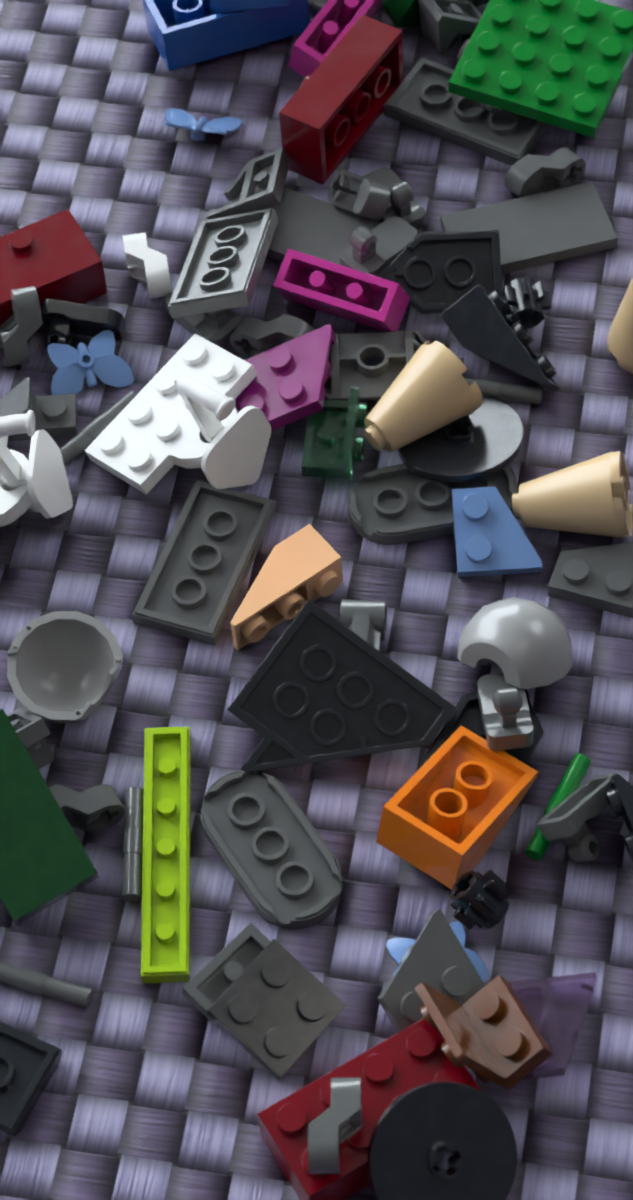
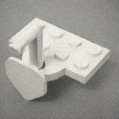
[85,334,271,495]
[0,410,73,527]

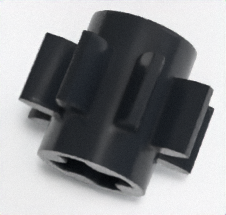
[503,277,552,329]
[450,870,509,930]

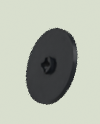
[397,395,524,482]
[368,1081,517,1200]

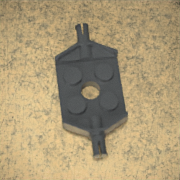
[324,330,465,412]

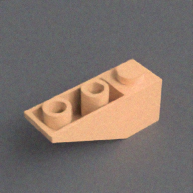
[230,524,343,651]

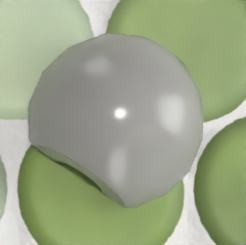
[457,597,573,689]
[7,611,123,723]

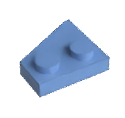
[452,487,542,577]

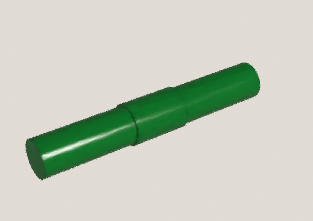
[525,753,591,861]

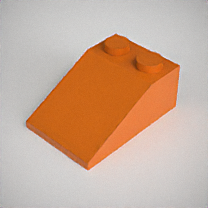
[376,725,538,890]

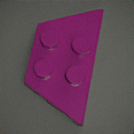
[235,324,336,431]

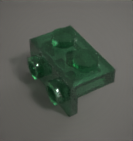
[301,387,368,479]

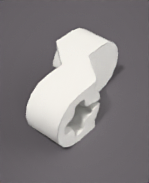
[123,233,172,299]

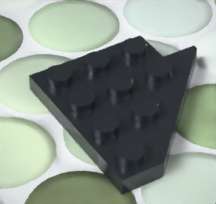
[227,600,456,772]

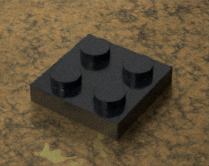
[207,939,346,1080]

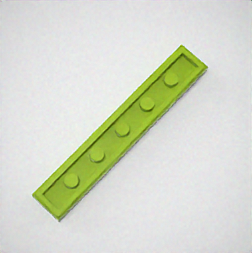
[141,726,191,983]

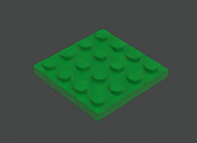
[448,0,633,138]

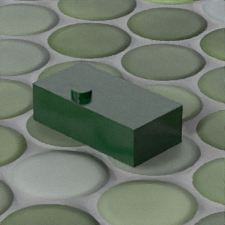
[0,708,99,925]

